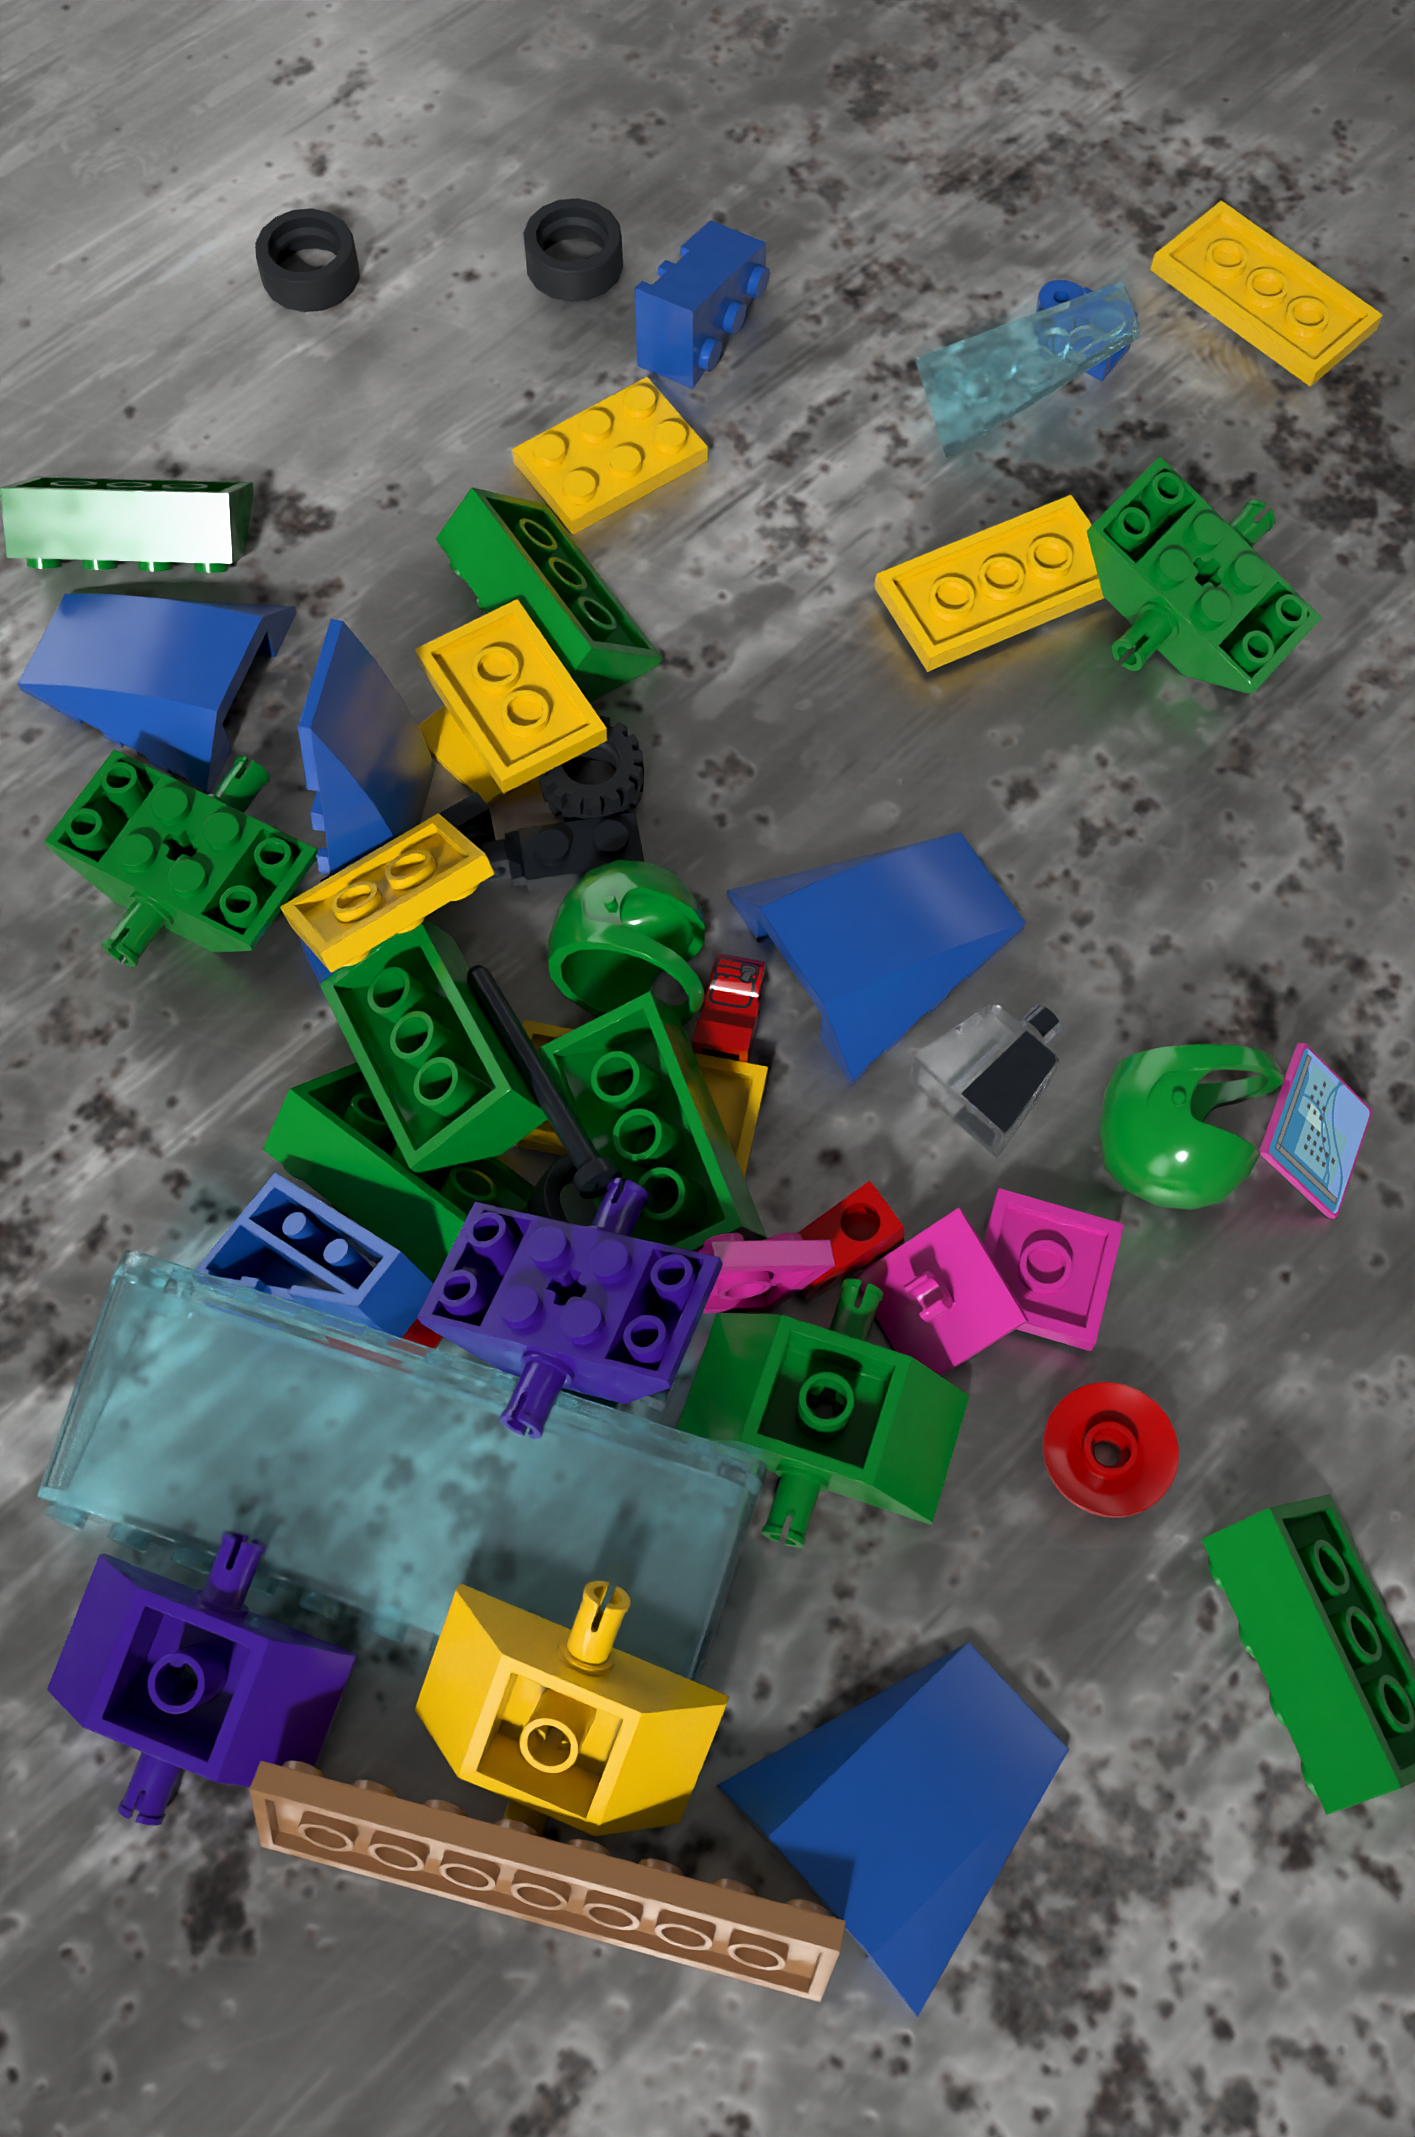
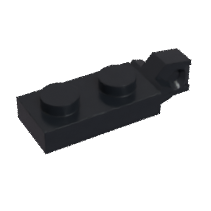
[476,812,645,892]

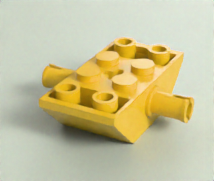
[414,1581,730,1838]

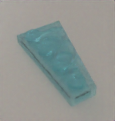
[915,280,1140,459]

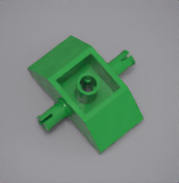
[1086,456,1322,694]
[44,749,318,968]
[674,1279,970,1548]

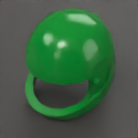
[548,860,705,1025]
[1098,1044,1284,1210]

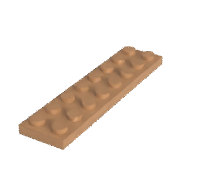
[250,1761,846,2002]

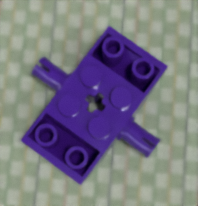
[417,1178,723,1439]
[47,1531,359,1826]

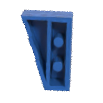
[635,220,770,389]
[190,1172,433,1343]

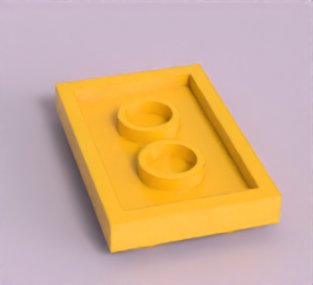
[512,377,708,535]
[414,599,607,794]
[280,813,495,973]

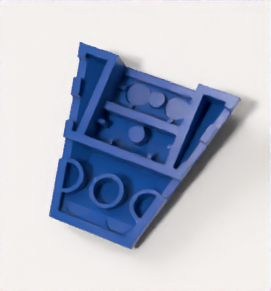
[17,594,297,794]
[298,619,435,875]
[727,832,1025,1085]
[717,1642,1069,2017]

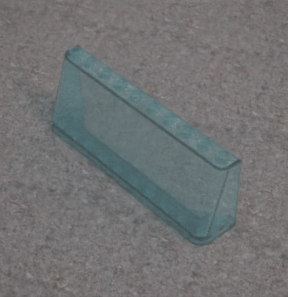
[36,1250,767,1684]

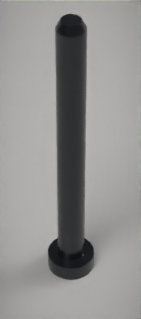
[467,965,622,1199]

